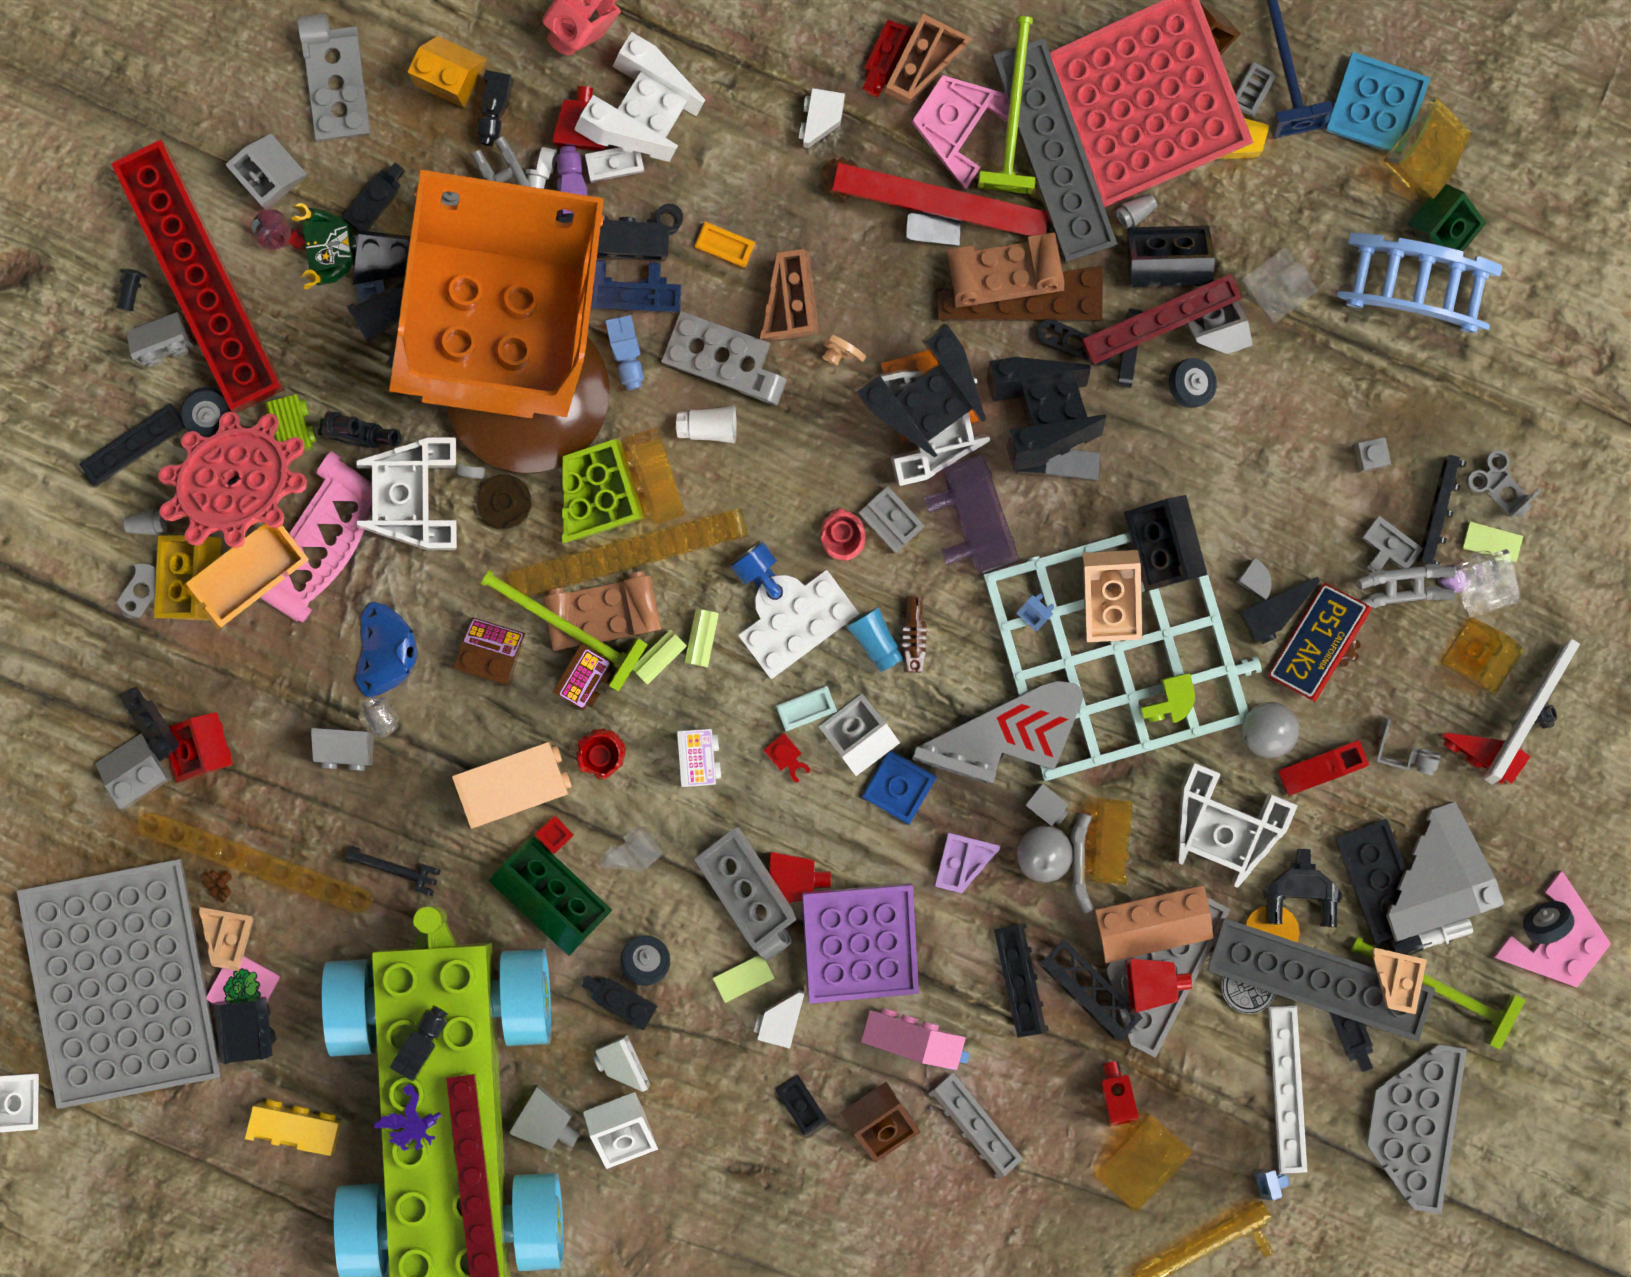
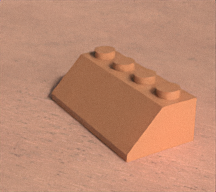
[1093,884,1214,963]

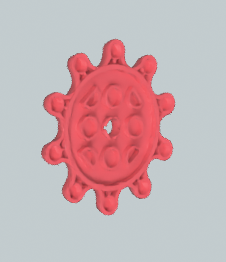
[158,412,307,548]

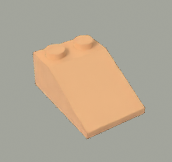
[1082,550,1142,642]

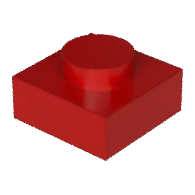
[535,815,574,854]

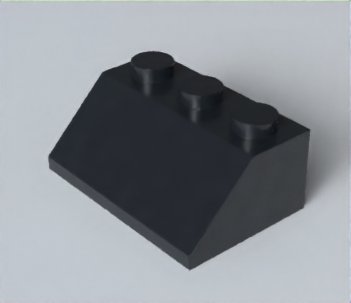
[1127,225,1215,287]
[1124,495,1208,592]

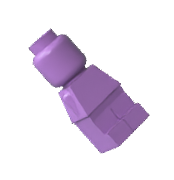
[557,146,588,219]

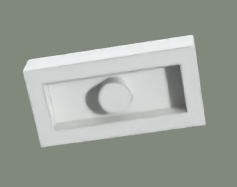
[585,147,644,183]

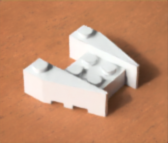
[574,32,705,162]
[879,370,990,486]
[357,438,457,550]
[1176,762,1298,888]

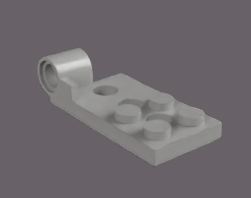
[298,13,371,142]
[694,827,797,960]

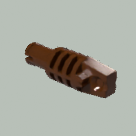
[901,596,927,673]

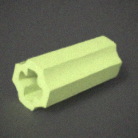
[685,609,719,667]
[633,629,687,685]

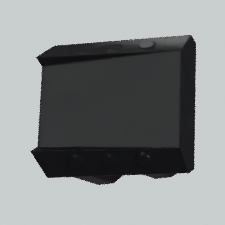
[214,997,276,1065]

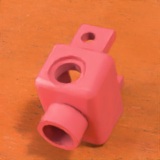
[542,0,621,56]

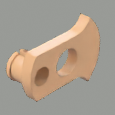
[822,334,866,366]

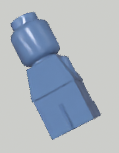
[605,315,644,391]

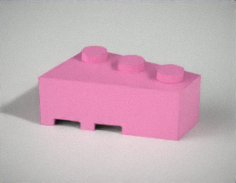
[861,1008,966,1070]

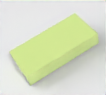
[1461,522,1523,563]
[713,955,775,1003]

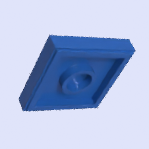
[862,750,937,825]

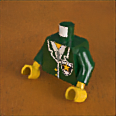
[291,203,358,290]

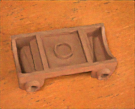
[946,232,1064,308]
[542,571,662,652]

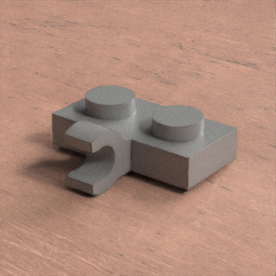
[1361,516,1423,572]

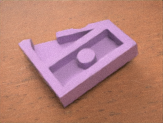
[935,833,1000,893]

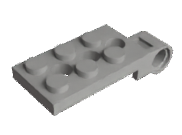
[662,311,787,406]

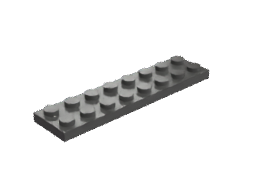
[992,38,1117,263]
[1206,918,1435,1042]

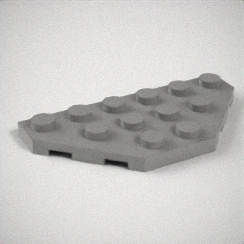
[1106,897,1231,1058]
[1366,1044,1467,1214]

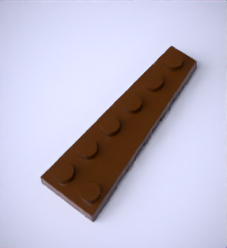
[938,266,1103,321]

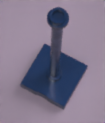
[1266,0,1333,139]

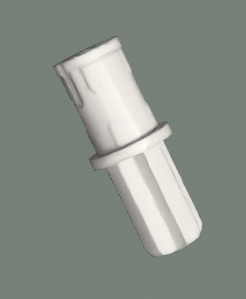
[1419,919,1473,949]

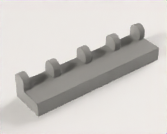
[928,1073,1023,1179]

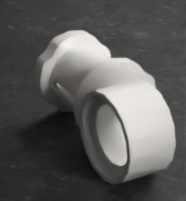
[525,147,557,189]

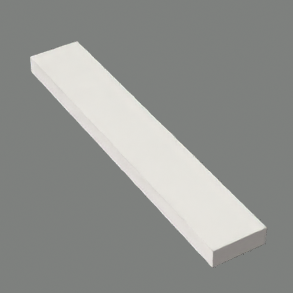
[1484,639,1580,784]
[1268,1005,1307,1174]

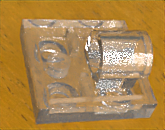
[1241,247,1319,325]
[1455,549,1521,619]

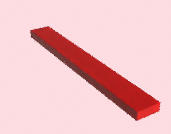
[831,163,1049,237]

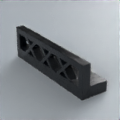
[1037,939,1143,1041]

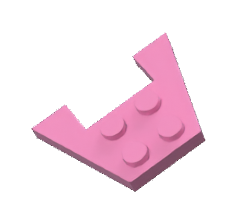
[912,75,1009,191]
[1493,870,1611,987]

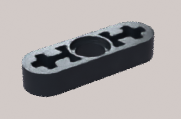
[1117,308,1143,388]
[1037,319,1112,367]

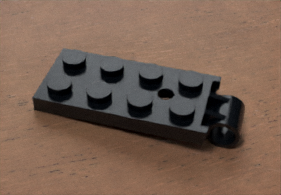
[1334,818,1424,956]

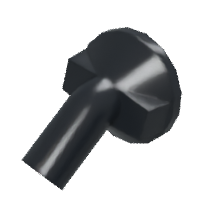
[1533,702,1557,729]

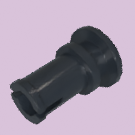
[116,268,147,311]

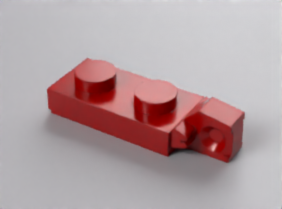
[862,20,914,98]

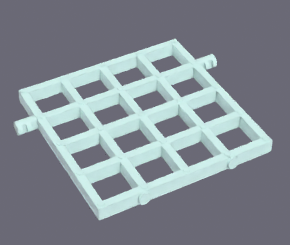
[983,533,1262,781]

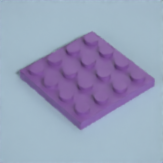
[801,883,919,1004]

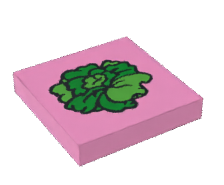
[207,956,281,1004]

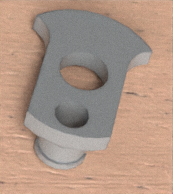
[116,564,156,618]

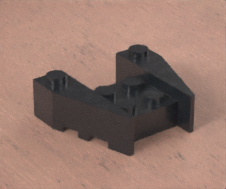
[855,324,986,458]
[987,357,1106,471]

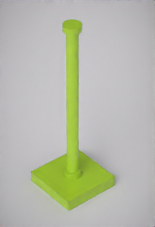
[977,16,1036,194]
[480,570,648,692]
[1351,936,1526,1050]

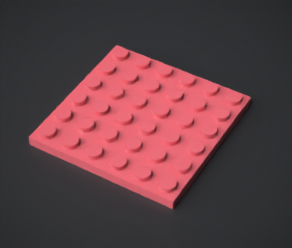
[1050,0,1254,208]

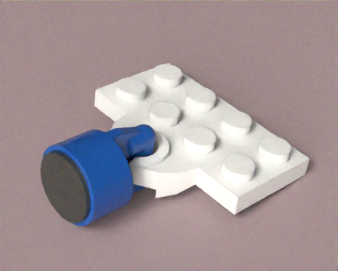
[730,541,859,679]

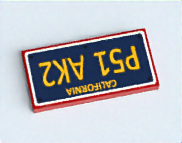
[1268,582,1372,703]

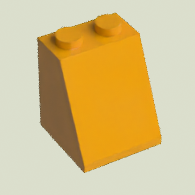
[407,36,488,108]

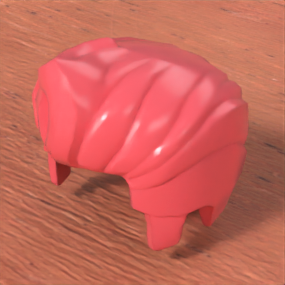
[820,508,866,561]

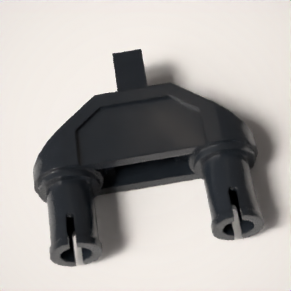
[318,411,401,448]
[1262,849,1342,928]

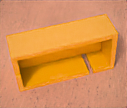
[182,523,309,629]

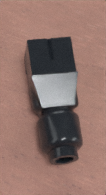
[475,70,514,147]
[389,1005,448,1081]

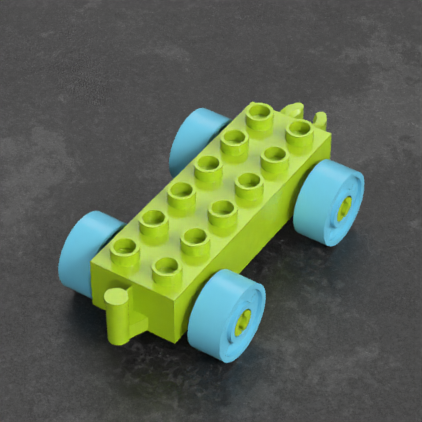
[322,906,564,1277]

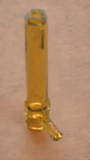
[1132,1200,1274,1277]

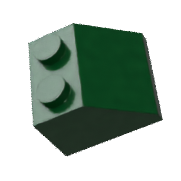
[1407,181,1486,252]

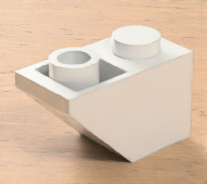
[799,88,845,148]

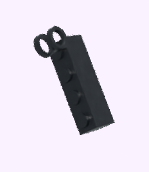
[558,203,683,261]

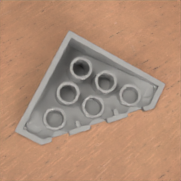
[1386,802,1504,941]

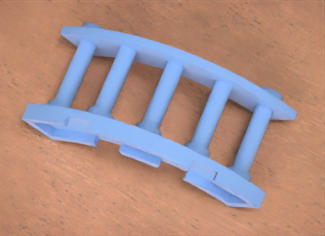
[1337,233,1502,333]

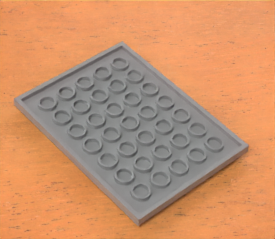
[17,859,222,1109]

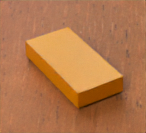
[695,221,756,268]

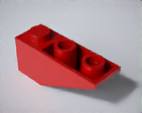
[1439,733,1531,785]
[1278,740,1370,796]

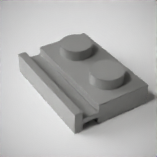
[858,486,925,554]

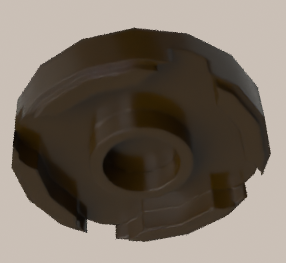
[477,474,532,529]

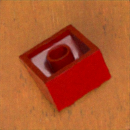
[168,712,233,783]

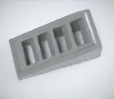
[1235,62,1277,120]

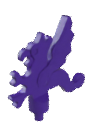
[374,1084,442,1151]

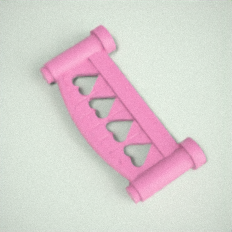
[260,451,372,623]

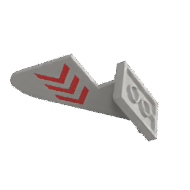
[911,681,1083,785]

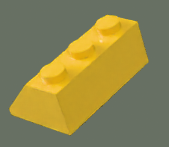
[154,535,222,621]

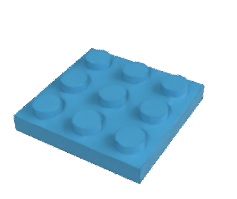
[1325,52,1430,157]

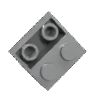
[225,134,308,211]
[126,312,194,367]

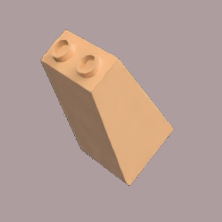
[452,742,572,829]

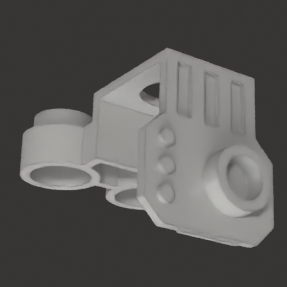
[1466,450,1541,518]
[1377,715,1441,775]

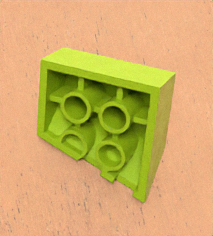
[562,439,645,544]

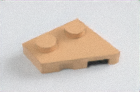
[199,907,253,971]
[1372,948,1427,1014]

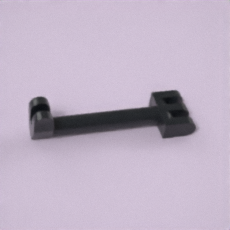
[345,845,441,896]

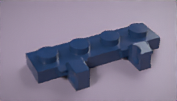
[591,260,682,313]

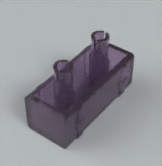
[924,455,1020,576]

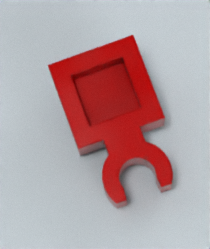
[763,733,811,783]

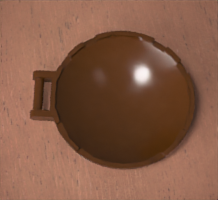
[446,336,610,474]

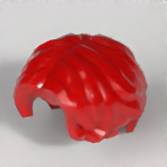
[576,728,626,780]

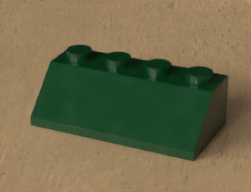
[489,835,612,956]

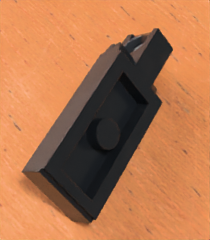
[342,162,405,231]
[120,686,180,761]
[582,975,658,1030]
[1328,1012,1373,1072]

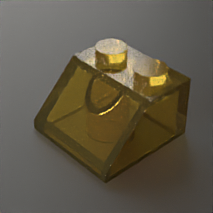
[1440,616,1525,696]

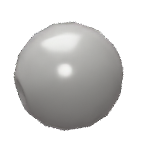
[1242,702,1300,759]
[1017,826,1073,883]

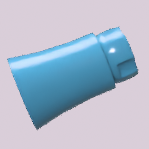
[846,607,903,672]

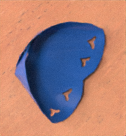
[356,602,418,697]

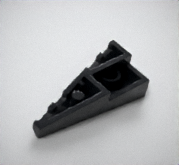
[346,281,404,342]

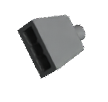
[510,1086,580,1150]

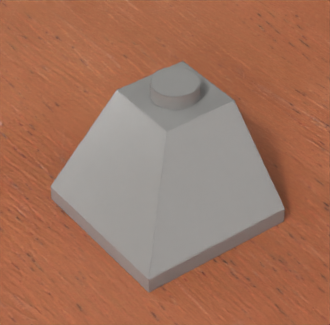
[1187,302,1253,354]

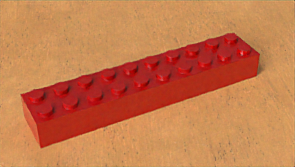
[111,139,285,414]

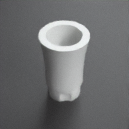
[676,405,737,444]

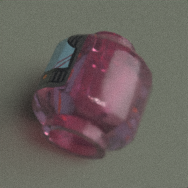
[252,209,291,250]

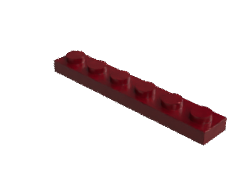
[1081,274,1242,365]

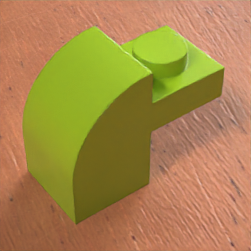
[1139,673,1195,723]

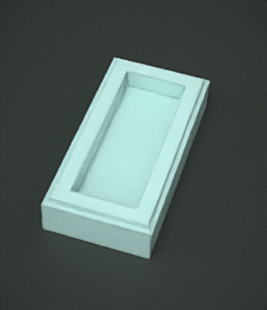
[776,686,837,732]

